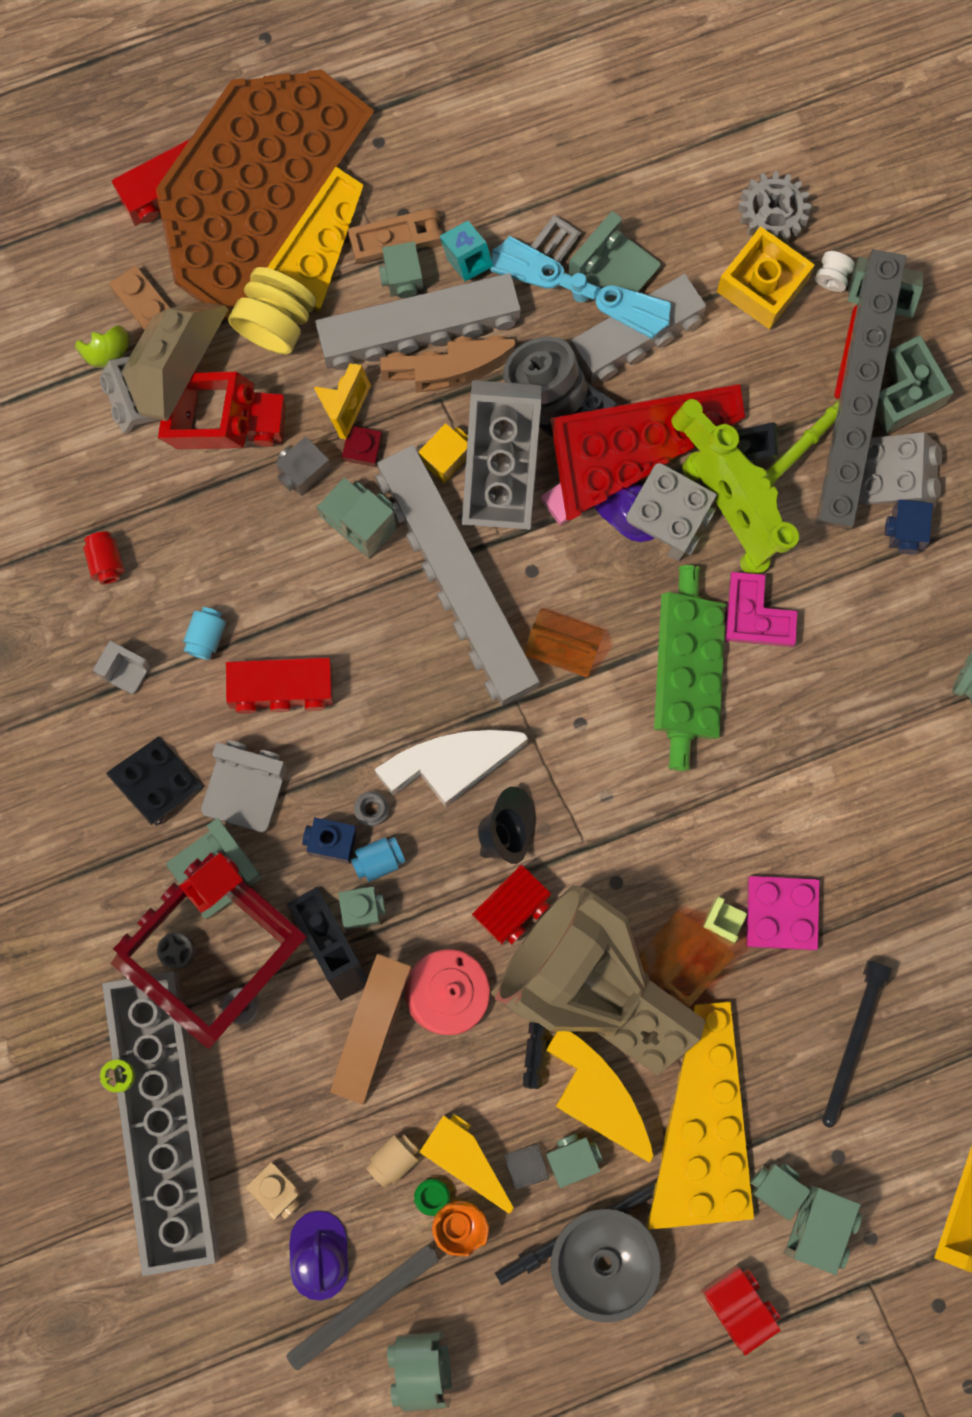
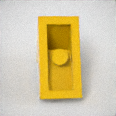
[314,363,371,439]

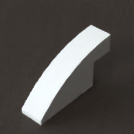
[375,730,528,807]

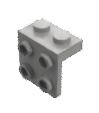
[858,432,942,509]
[626,463,717,562]
[201,740,287,833]

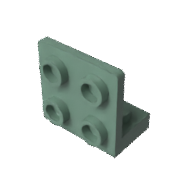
[569,211,660,302]
[166,818,263,919]

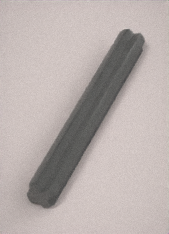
[286,1245,439,1370]

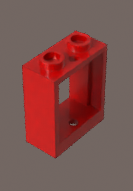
[158,371,255,449]

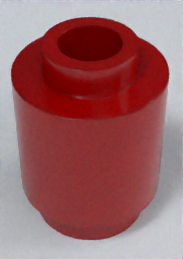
[83,531,125,585]

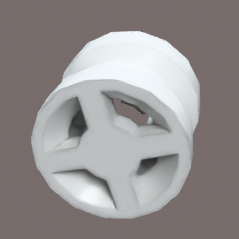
[814,251,855,292]

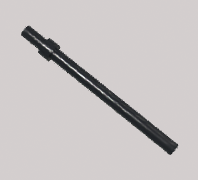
[495,1178,657,1286]

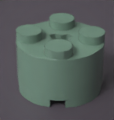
[387,1331,452,1412]

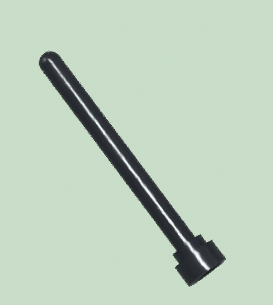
[822,960,894,1128]

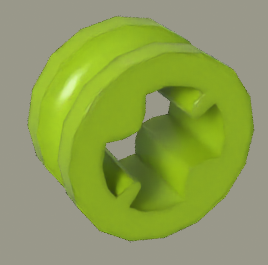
[100,1059,135,1093]

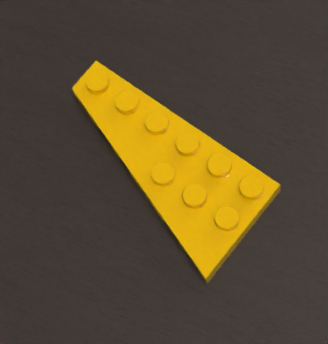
[646,1002,754,1230]

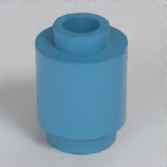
[351,837,405,883]

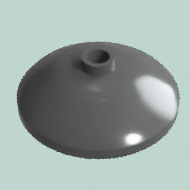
[551,1209,661,1322]

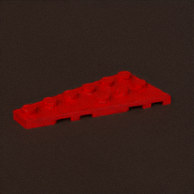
[550,384,745,520]

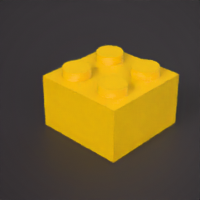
[716,226,815,330]

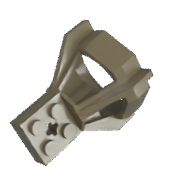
[491,885,706,1076]

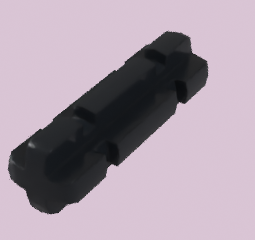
[522,1022,548,1089]

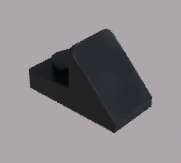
[736,422,778,470]

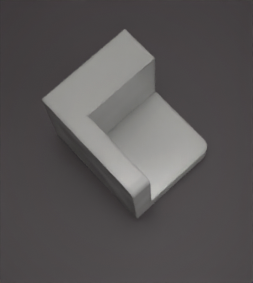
[93,641,151,695]

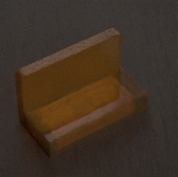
[524,608,605,678]

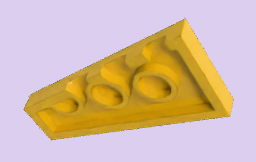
[267,167,363,313]

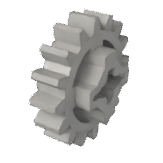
[738,171,811,243]

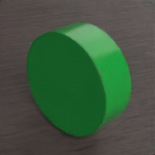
[414,1179,450,1216]

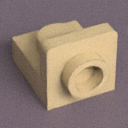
[246,1162,302,1220]

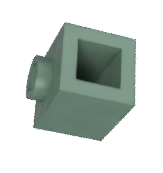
[379,241,423,298]
[338,887,386,931]
[545,1133,603,1188]
[750,1163,811,1221]

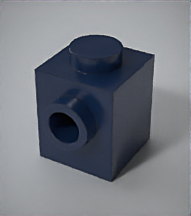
[884,499,933,555]
[302,817,357,864]

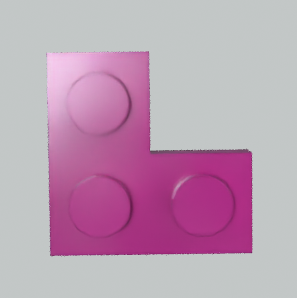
[725,572,797,647]

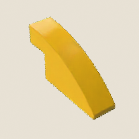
[546,1031,653,1163]

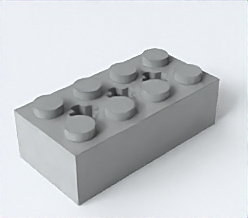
[462,380,541,529]

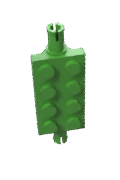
[654,565,726,771]

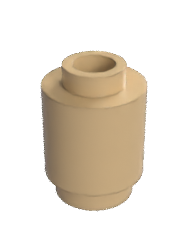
[366,1134,419,1188]

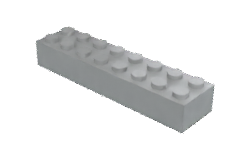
[102,971,221,1276]

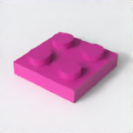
[746,876,819,951]

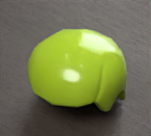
[74,325,130,368]

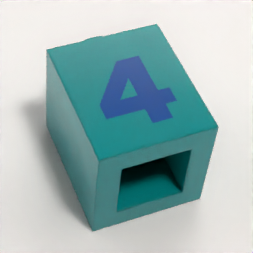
[439,221,493,282]

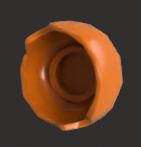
[432,1200,489,1256]

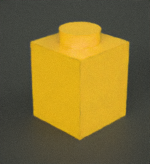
[418,423,468,484]

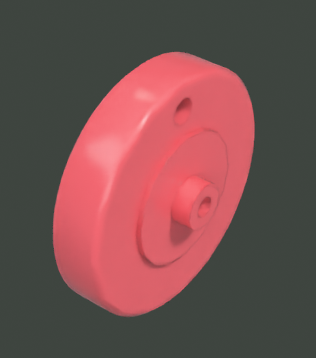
[405,949,490,1035]

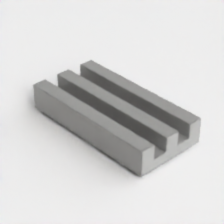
[530,215,581,276]

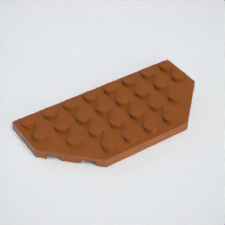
[156,69,374,323]

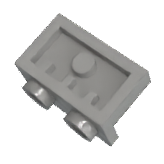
[100,357,160,434]

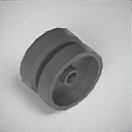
[503,336,588,425]

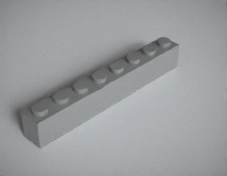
[375,445,539,707]

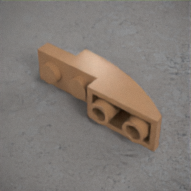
[380,335,515,393]

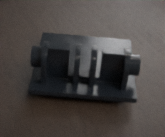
[106,736,204,826]

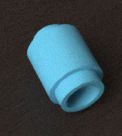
[183,607,226,660]

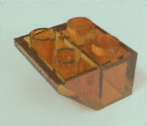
[639,910,735,1008]

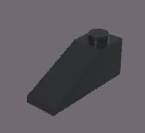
[287,887,368,1001]

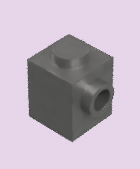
[276,436,331,496]

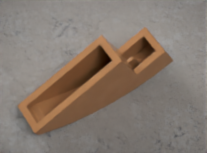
[330,954,412,1105]

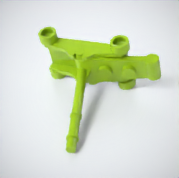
[671,399,839,574]

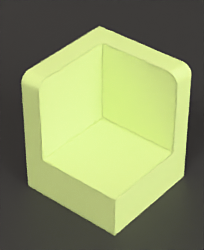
[699,896,747,946]

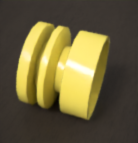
[228,267,316,355]

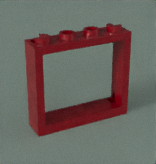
[111,852,307,1050]

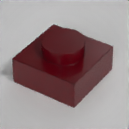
[342,426,382,467]

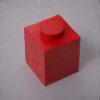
[247,392,286,447]
[179,852,243,913]

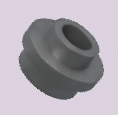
[354,791,389,826]

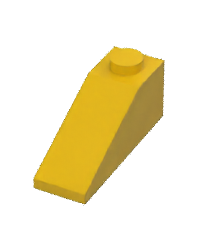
[419,1113,514,1214]

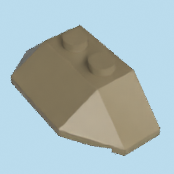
[122,302,228,421]

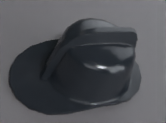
[478,786,536,864]

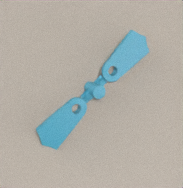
[490,236,671,339]

